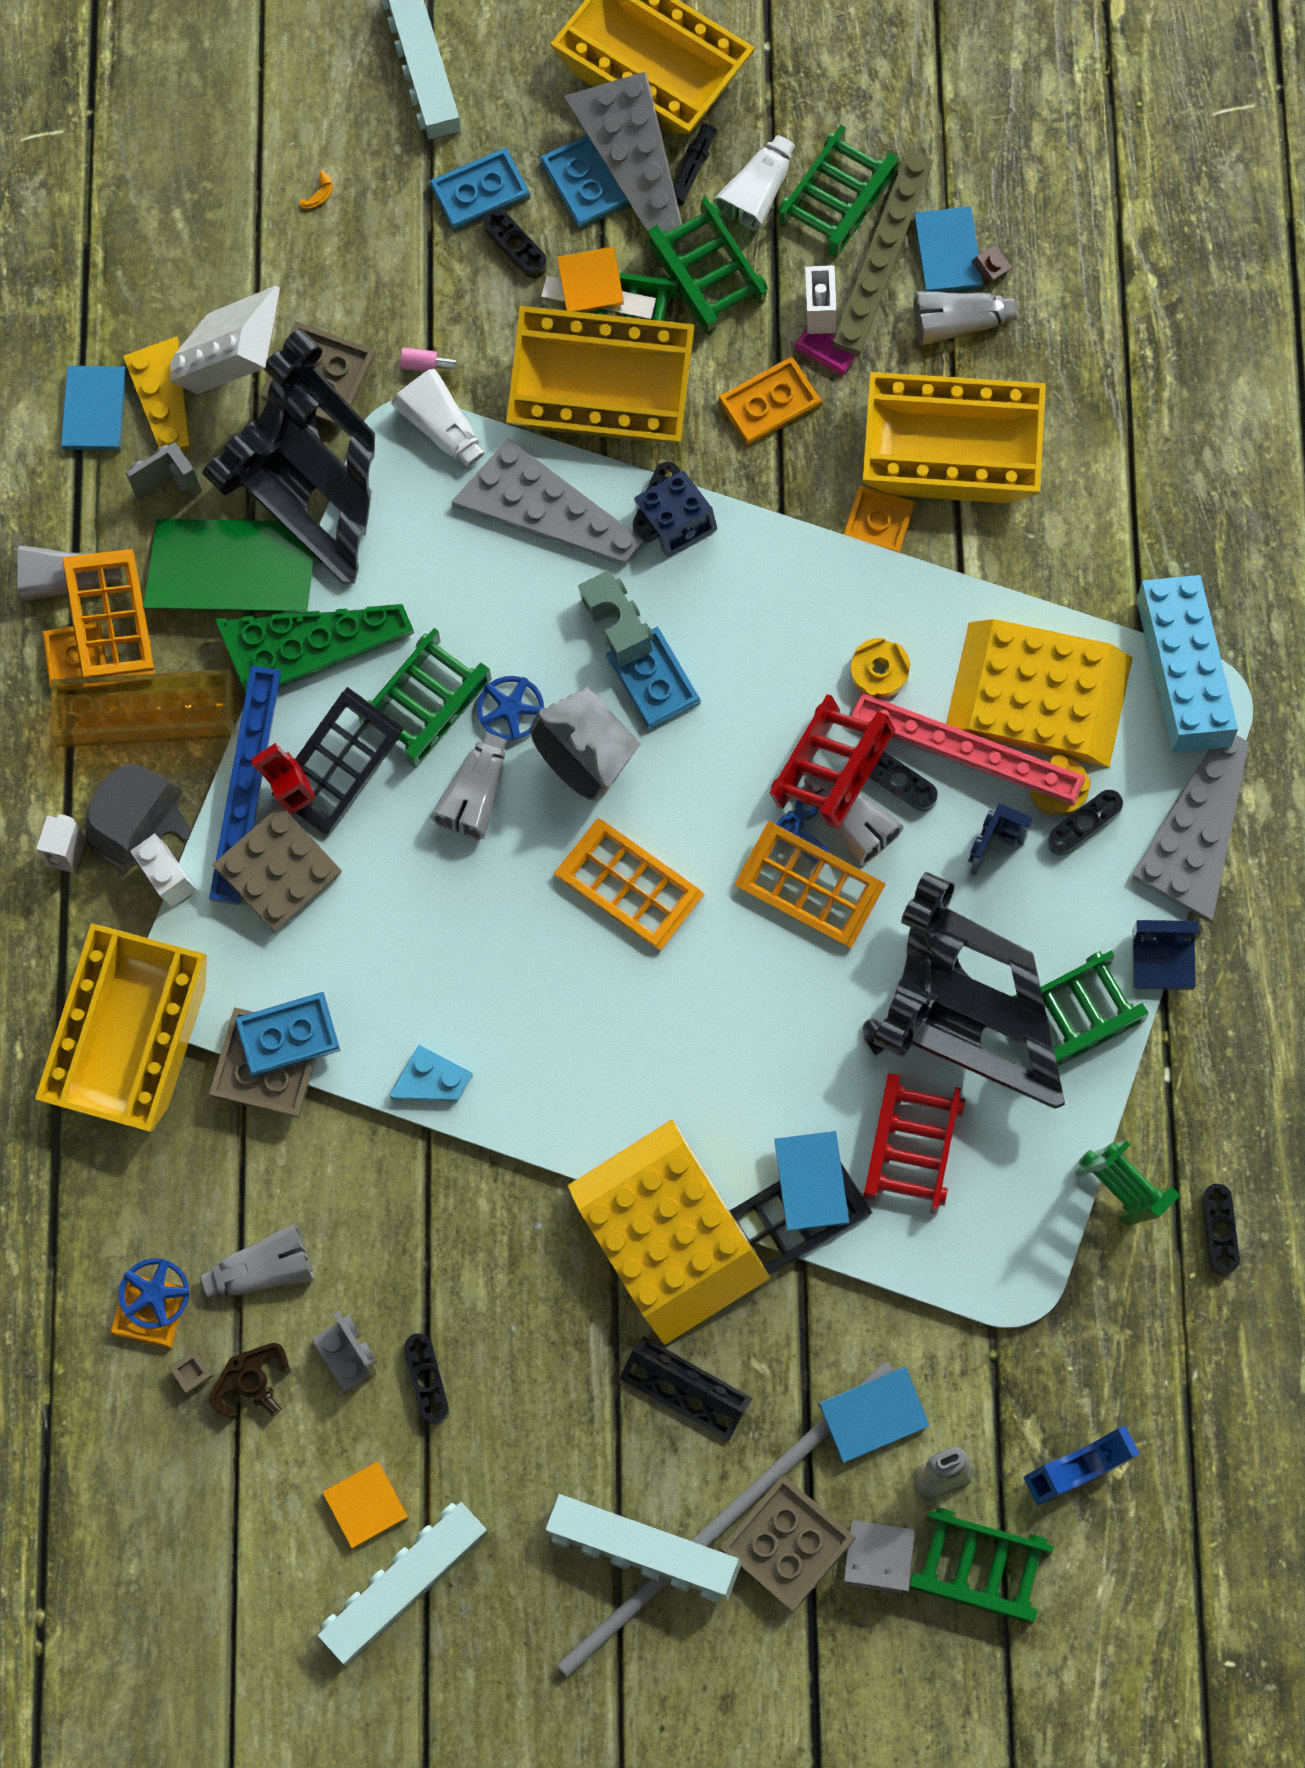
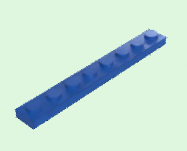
[209,665,281,905]

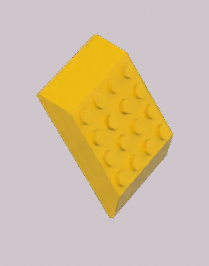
[550,0,755,134]
[506,306,695,442]
[863,372,1046,504]
[946,619,1133,768]
[35,923,207,1132]
[567,1119,771,1345]

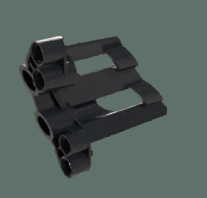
[202,329,375,585]
[874,872,1065,1109]

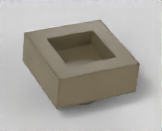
[168,1349,214,1395]

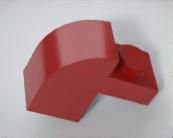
[251,743,316,815]

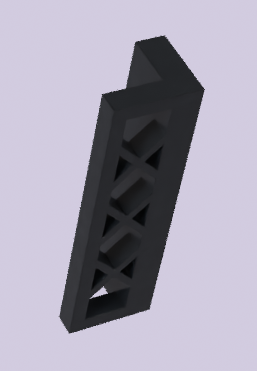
[619,1336,753,1441]

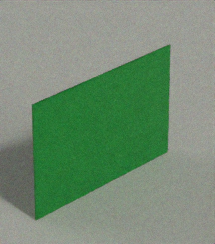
[143,519,318,611]

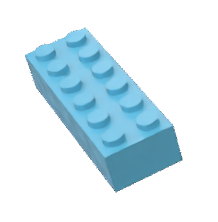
[1136,575,1238,753]

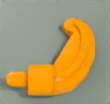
[299,170,333,209]

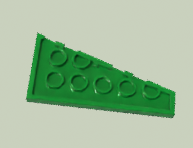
[215,604,414,693]

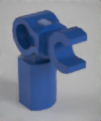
[777,800,829,865]

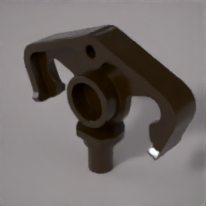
[209,1343,292,1420]

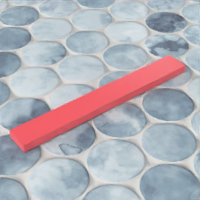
[851,693,1085,806]

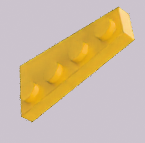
[123,336,190,452]

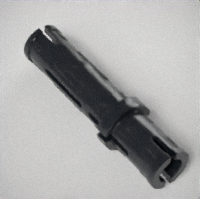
[674,123,718,206]

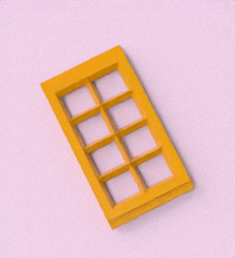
[62,549,155,684]
[554,818,704,951]
[734,821,886,948]

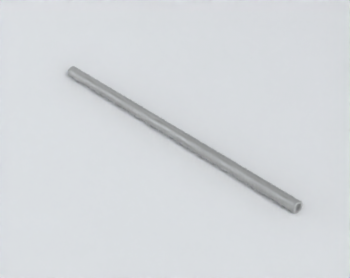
[557,1361,894,1677]

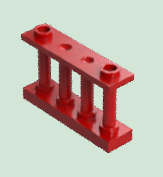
[769,694,896,830]
[863,1073,965,1214]

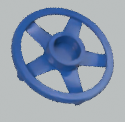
[477,676,544,740]
[119,1258,189,1329]

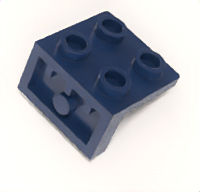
[634,471,718,558]
[968,803,1033,875]
[1132,920,1199,990]

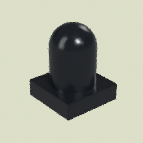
[862,1019,885,1056]

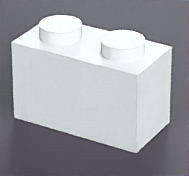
[805,266,837,334]
[36,814,86,874]
[130,833,197,908]

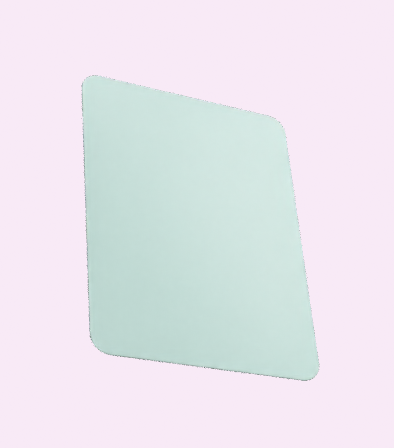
[148,401,1253,1328]

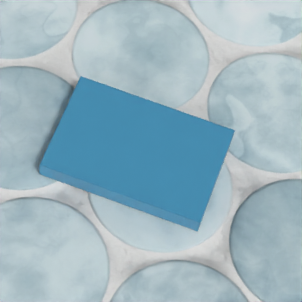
[540,134,630,230]
[429,147,531,232]
[914,206,983,292]
[61,366,127,451]
[606,626,701,731]
[234,992,341,1078]
[774,1131,849,1232]
[818,1367,930,1463]

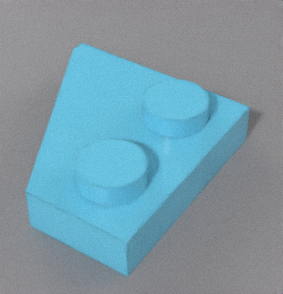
[389,1045,473,1102]

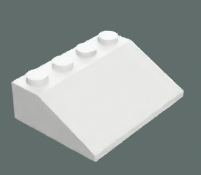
[169,286,280,394]

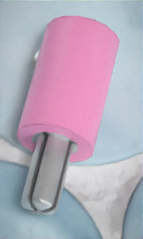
[400,347,457,372]

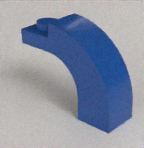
[1023,1425,1140,1506]

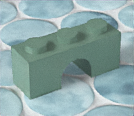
[578,570,654,667]

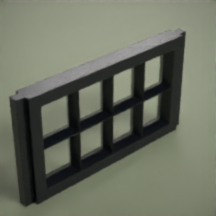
[271,687,405,837]
[729,1163,873,1275]

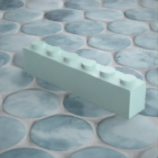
[381,0,461,140]
[545,1494,741,1602]
[318,1502,489,1666]

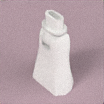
[713,135,796,231]
[391,369,484,467]

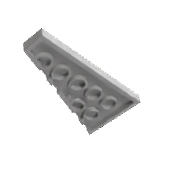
[564,72,686,244]
[452,438,644,566]
[1132,735,1249,923]

